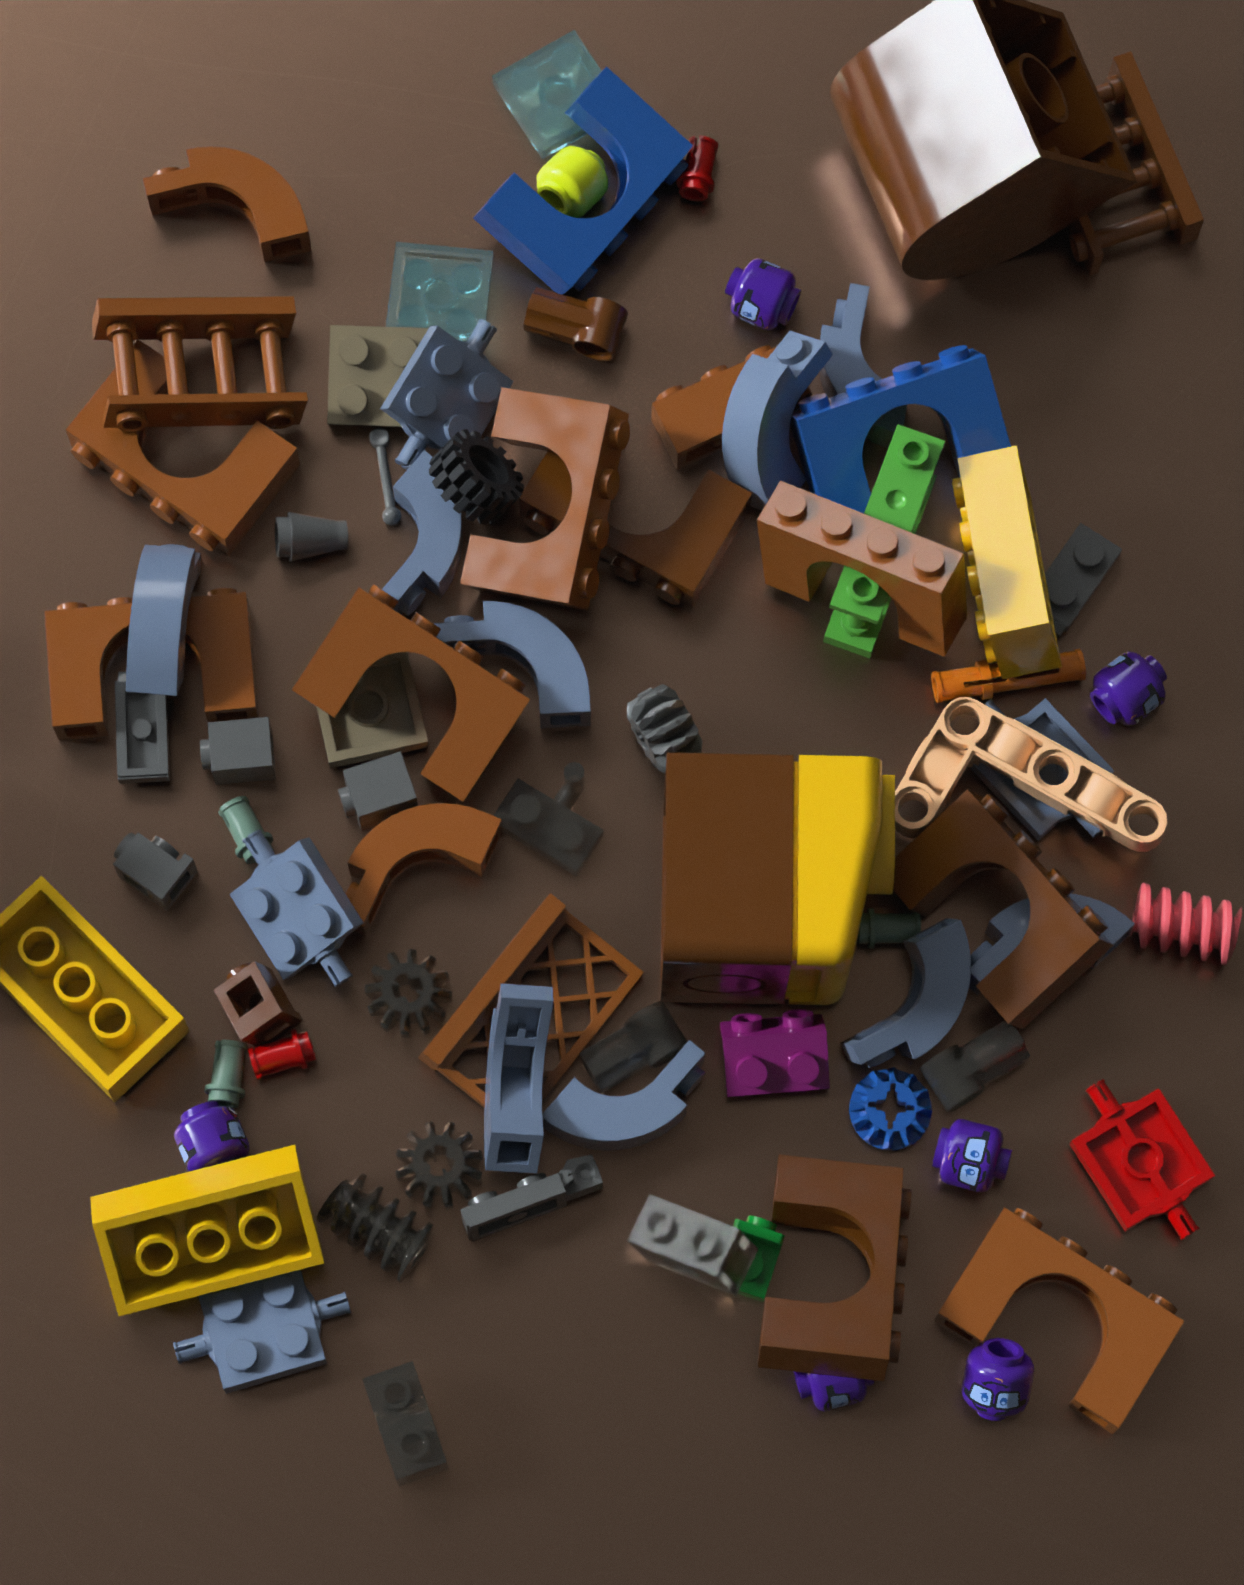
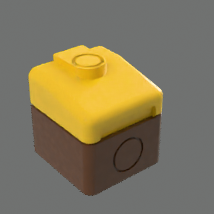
[660,752,895,1005]

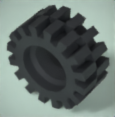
[429,429,524,525]

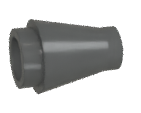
[274,512,348,562]

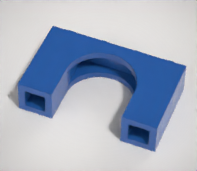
[473,66,693,295]
[790,345,1011,514]

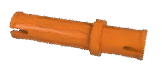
[931,649,1086,703]

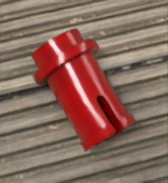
[676,135,719,202]
[248,1029,317,1080]

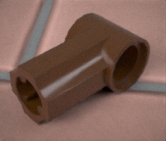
[523,287,628,361]

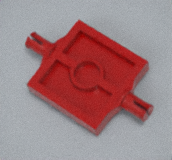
[1070,1079,1215,1240]

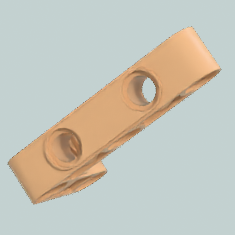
[895,697,1167,852]

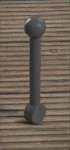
[370,428,402,526]

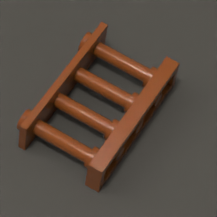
[1068,51,1204,276]
[92,296,308,432]

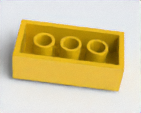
[952,446,1062,679]
[0,875,190,1103]
[90,1145,324,1316]

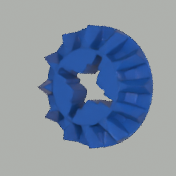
[849,1067,932,1150]

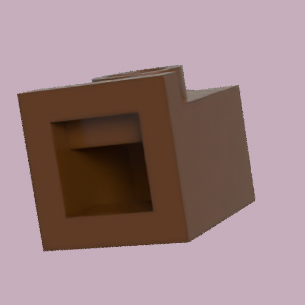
[214,961,303,1047]

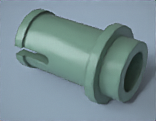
[218,796,274,864]
[857,908,921,949]
[204,1039,248,1108]

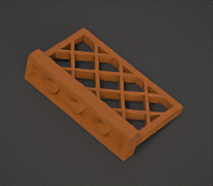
[418,893,644,1108]

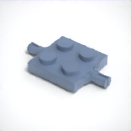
[380,319,514,470]
[970,698,1114,841]
[229,829,364,987]
[173,1270,351,1394]

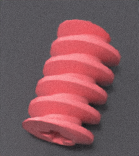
[1130,882,1242,966]

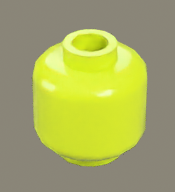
[537,146,608,218]

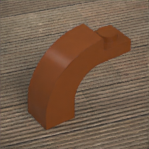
[143,146,312,262]
[346,803,503,936]

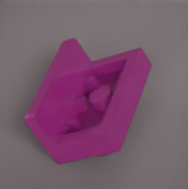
[720,1009,830,1097]

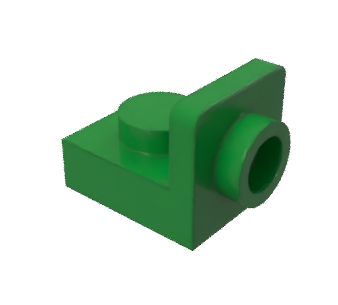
[714,1215,785,1302]

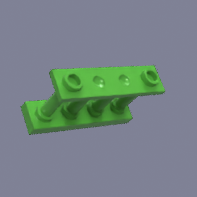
[823,424,945,659]

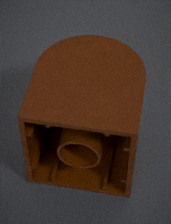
[830,0,1137,280]

